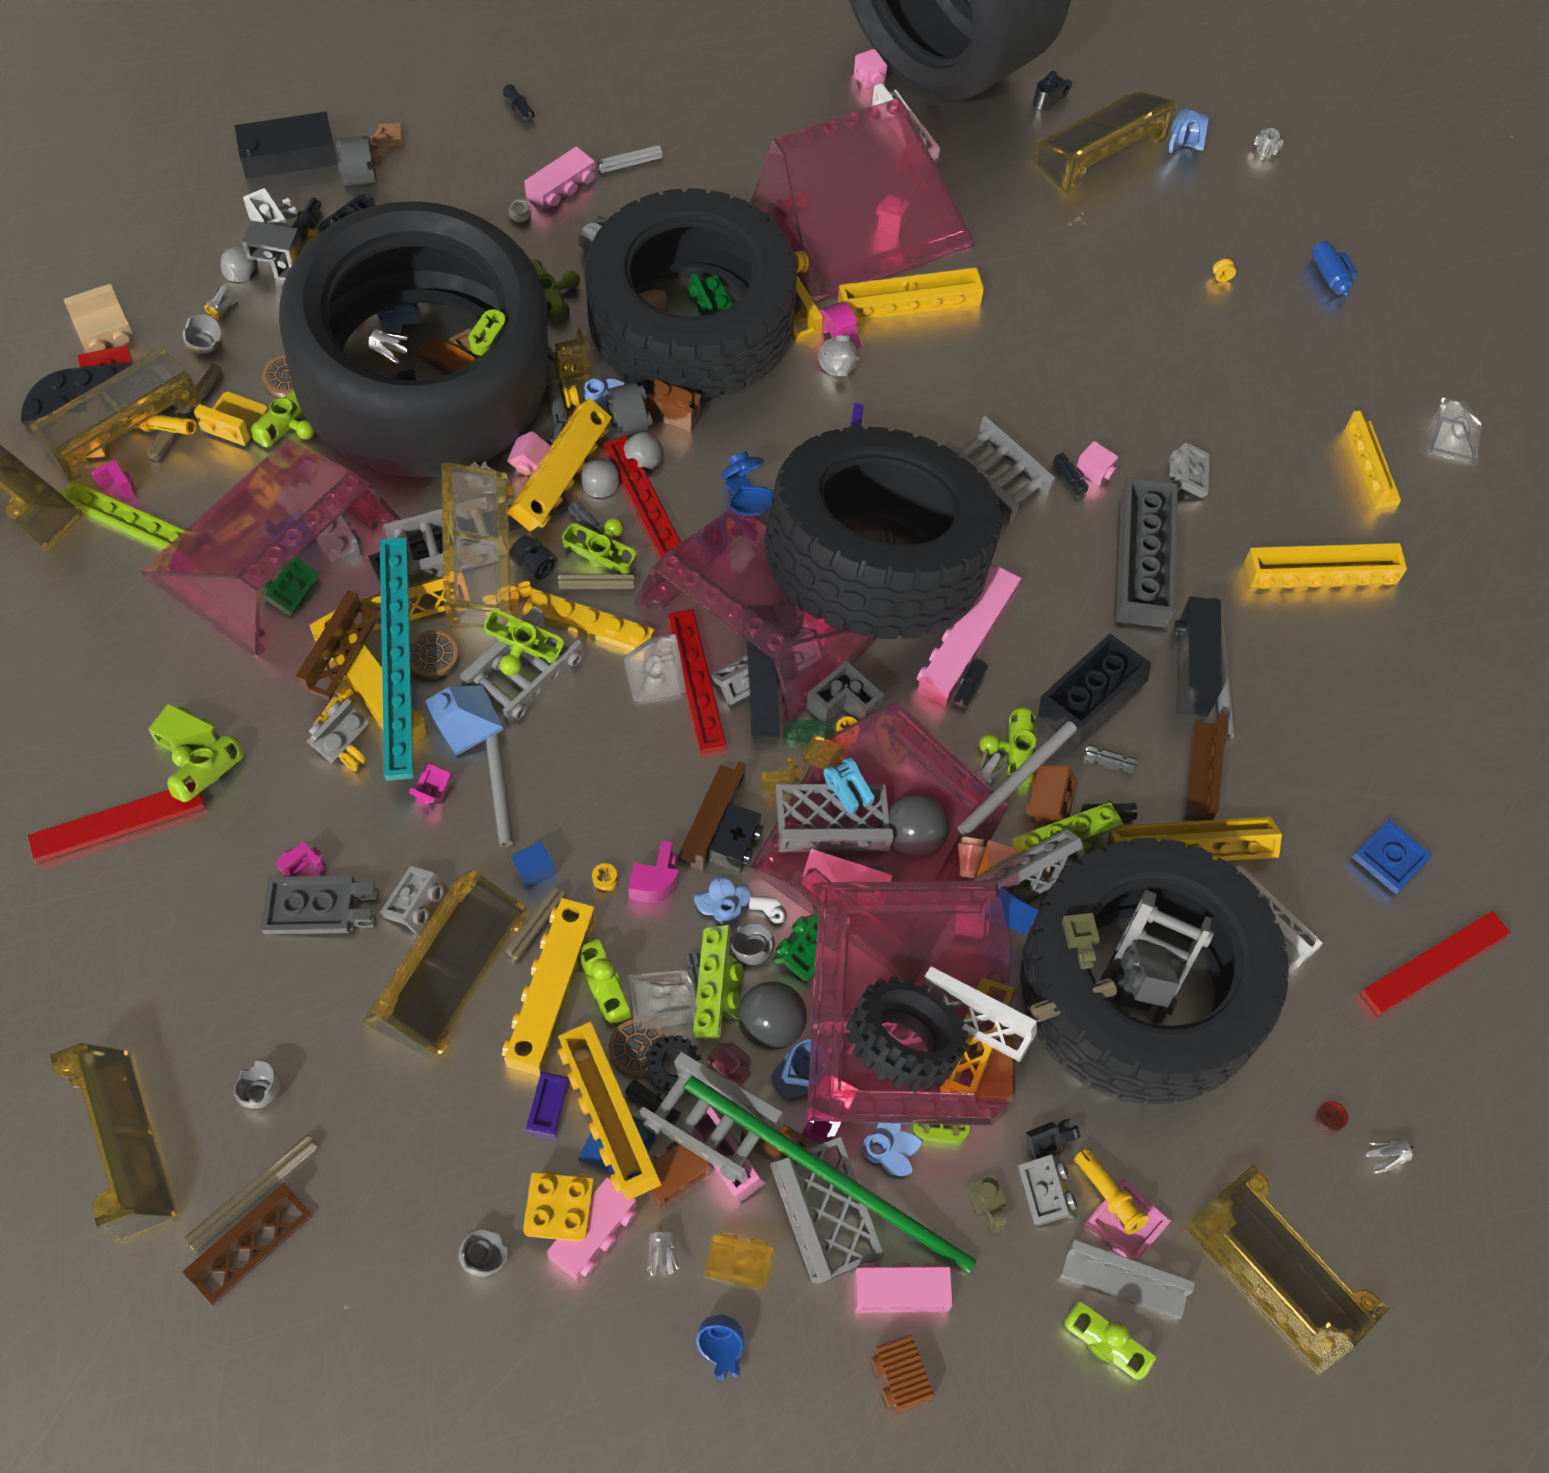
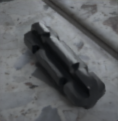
[1053,452,1089,496]

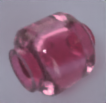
[707,1042,751,1085]

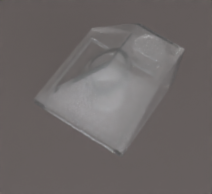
[1427,398,1481,464]
[623,634,686,705]
[627,971,697,1030]

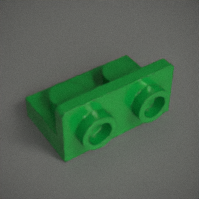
[688,273,732,316]
[260,555,320,616]
[773,914,840,981]

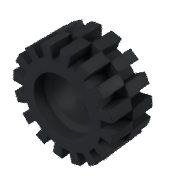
[644,1035,702,1091]

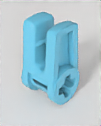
[824,757,874,815]

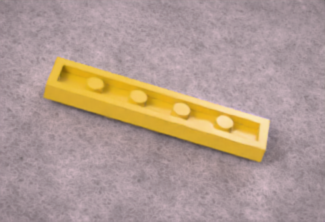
[523,589,655,655]

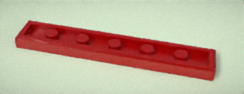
[604,436,686,563]
[668,609,727,754]
[28,782,205,863]
[1360,911,1511,1016]

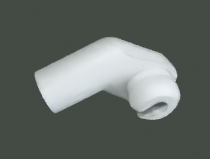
[749,895,787,924]

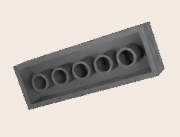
[1116,478,1178,628]

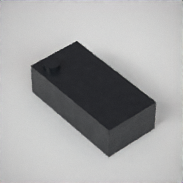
[234,111,338,179]
[1173,596,1221,717]
[1038,634,1151,745]

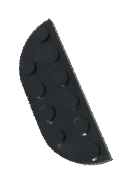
[21,363,177,425]

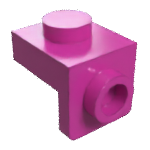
[92,460,135,500]
[409,762,454,807]
[276,841,325,877]

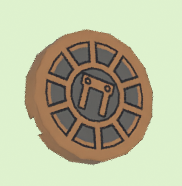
[262,355,294,398]
[410,630,459,680]
[609,1018,667,1078]

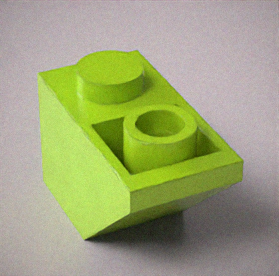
[148,704,219,751]

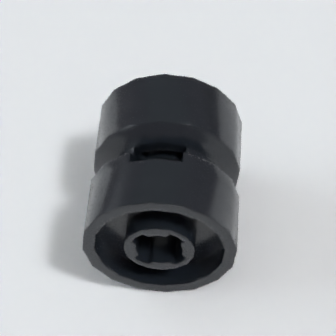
[509,533,558,582]

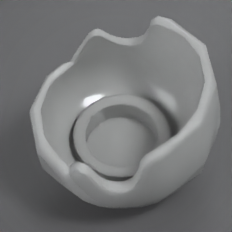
[220,246,258,282]
[183,314,222,354]
[623,432,664,469]
[581,459,619,498]
[730,923,775,966]
[234,1060,280,1109]
[458,1228,509,1278]

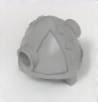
[818,336,860,376]

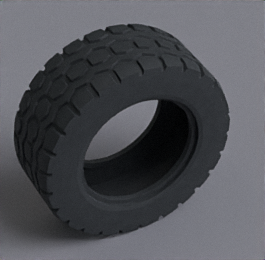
[585,188,797,399]
[764,426,1002,639]
[1020,838,1289,1104]

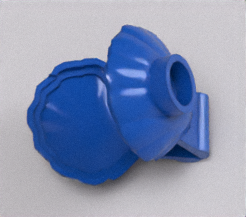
[721,451,773,517]

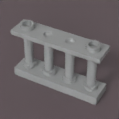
[944,416,1055,524]
[384,497,504,584]
[460,606,583,725]
[1100,890,1214,1023]
[639,1052,785,1184]

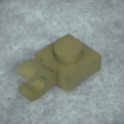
[1062,913,1100,969]
[966,1174,1008,1233]

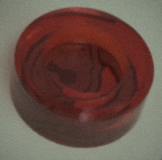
[1316,1101,1348,1133]

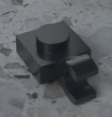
[1026,1118,1081,1160]

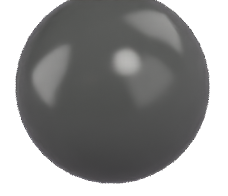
[888,794,949,859]
[738,981,807,1050]

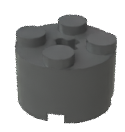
[335,136,377,186]
[605,382,652,438]

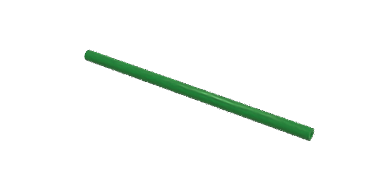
[683,1075,976,1273]

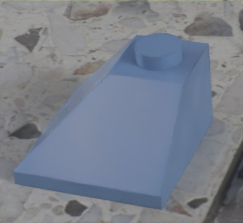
[425,685,504,755]

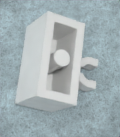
[243,188,298,226]

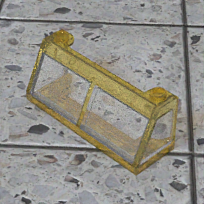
[441,463,518,628]

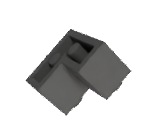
[242,220,303,281]
[806,661,885,726]
[1111,940,1180,1011]

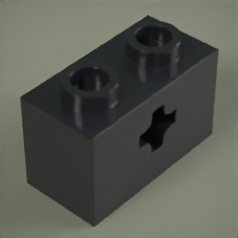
[709,803,764,873]

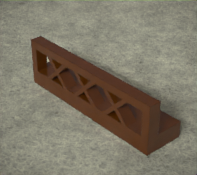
[296,590,381,701]
[1183,714,1227,821]
[677,761,746,871]
[183,1182,313,1306]

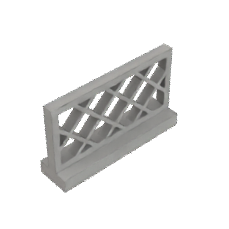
[775,784,894,852]
[770,1137,884,1283]

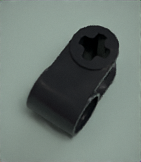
[1033,70,1072,111]

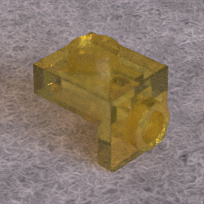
[802,735,847,769]
[760,756,800,796]

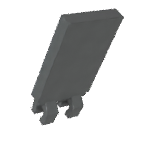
[261,876,379,935]

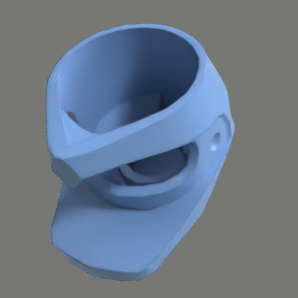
[1169,108,1209,154]
[771,1038,837,1100]

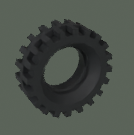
[846,977,969,1092]

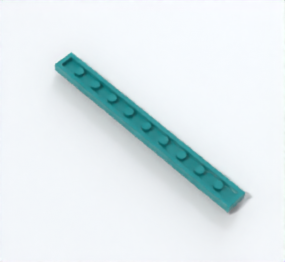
[380,538,414,781]

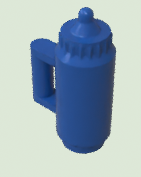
[1312,241,1359,296]

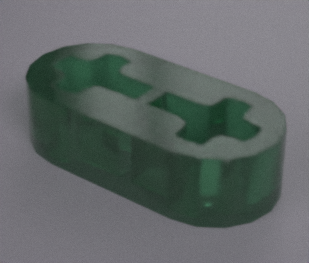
[782,720,834,748]

